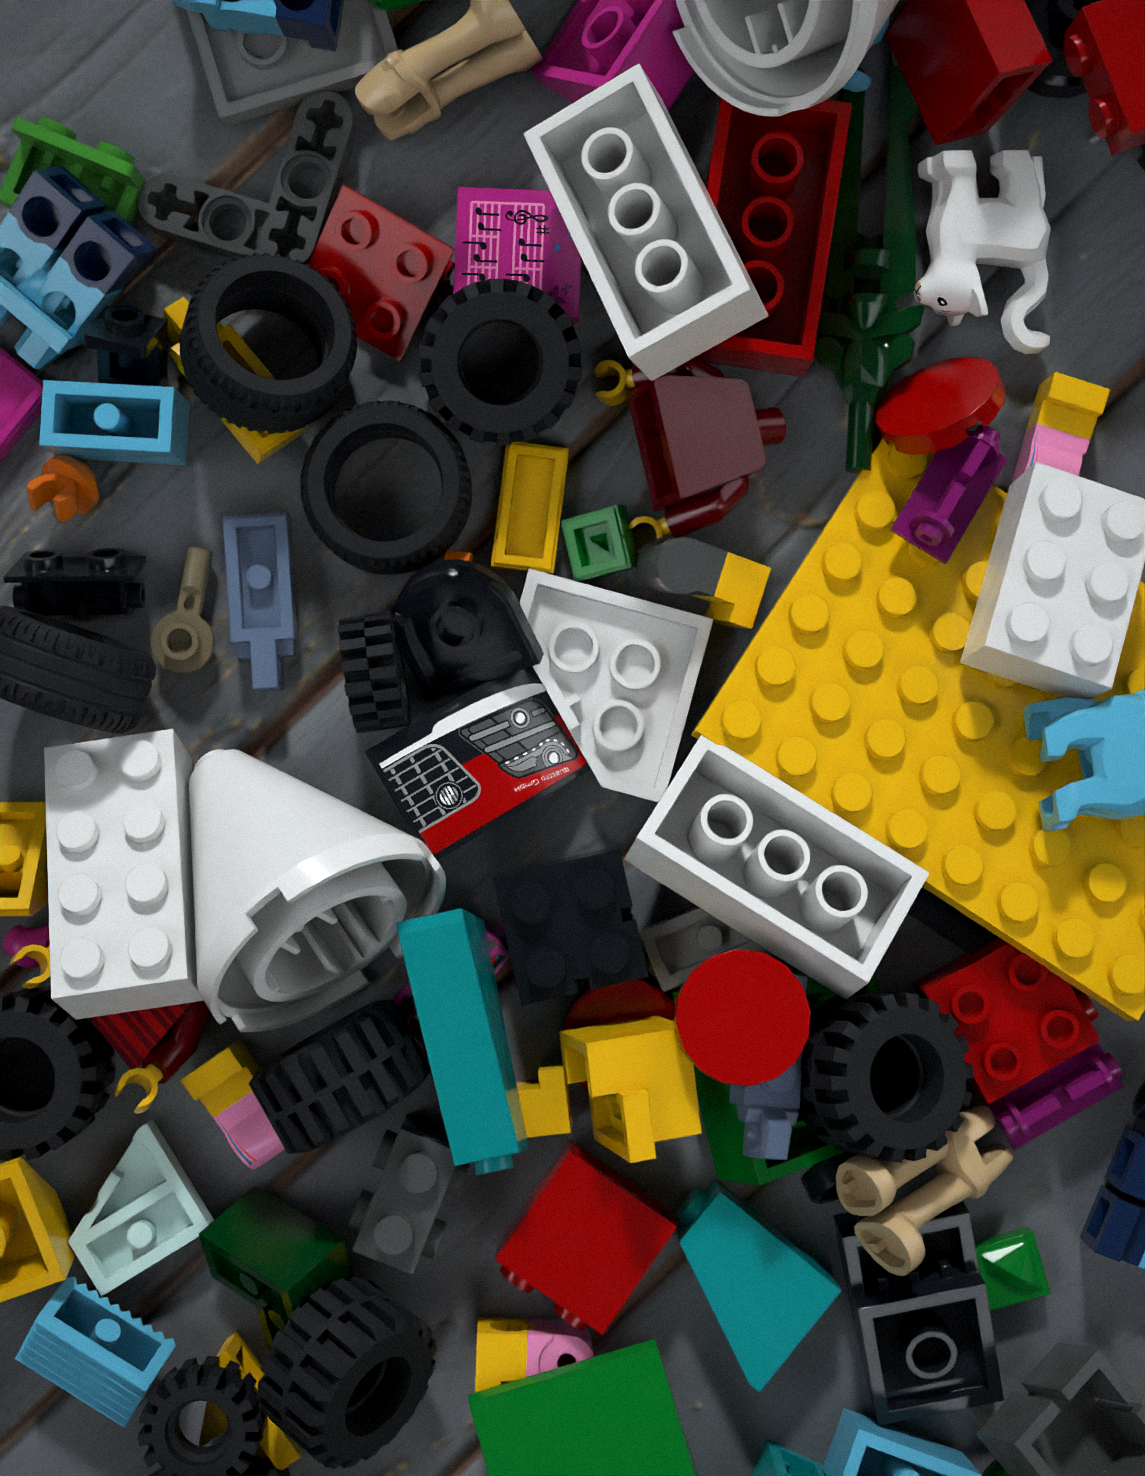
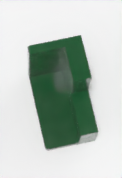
[199,1187,353,1350]

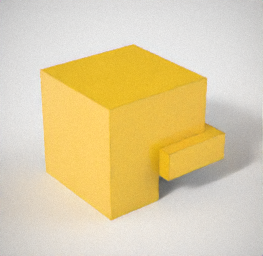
[559,1015,702,1163]

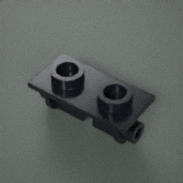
[3,548,146,616]

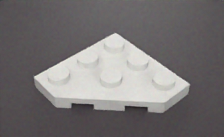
[519,569,714,802]

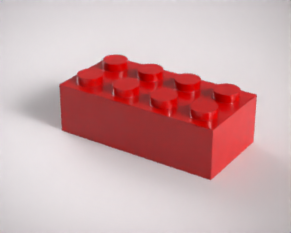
[695,97,852,377]

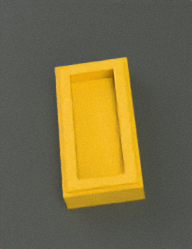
[491,442,569,575]

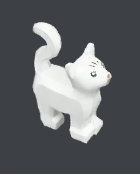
[913,150,1051,354]

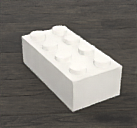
[523,63,769,381]
[44,729,204,1020]
[624,735,929,999]

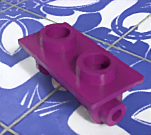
[890,425,1008,564]
[986,1042,1124,1150]

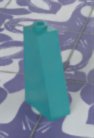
[396,908,530,1176]

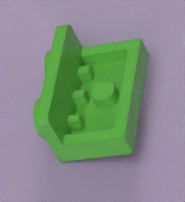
[0,117,146,226]

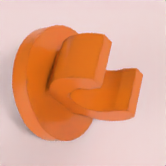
[26,454,99,522]

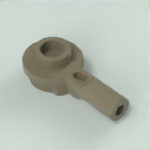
[151,547,215,674]

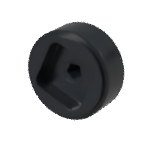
[801,1152,857,1204]

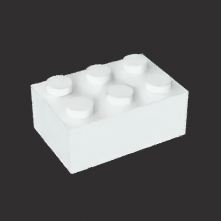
[960,462,1145,700]

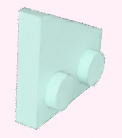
[68,1119,214,1297]

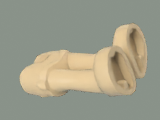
[355,0,543,140]
[836,1105,1014,1276]

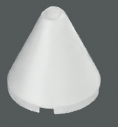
[672,0,899,117]
[188,749,446,1032]

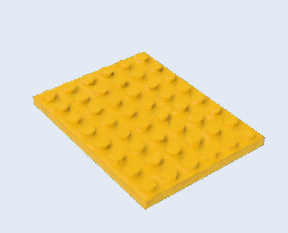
[691,437,1145,1022]

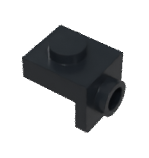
[83,306,168,387]

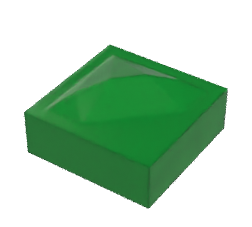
[561,505,638,582]
[974,1227,1051,1311]

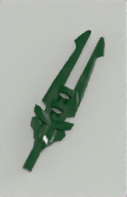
[815,65,925,473]

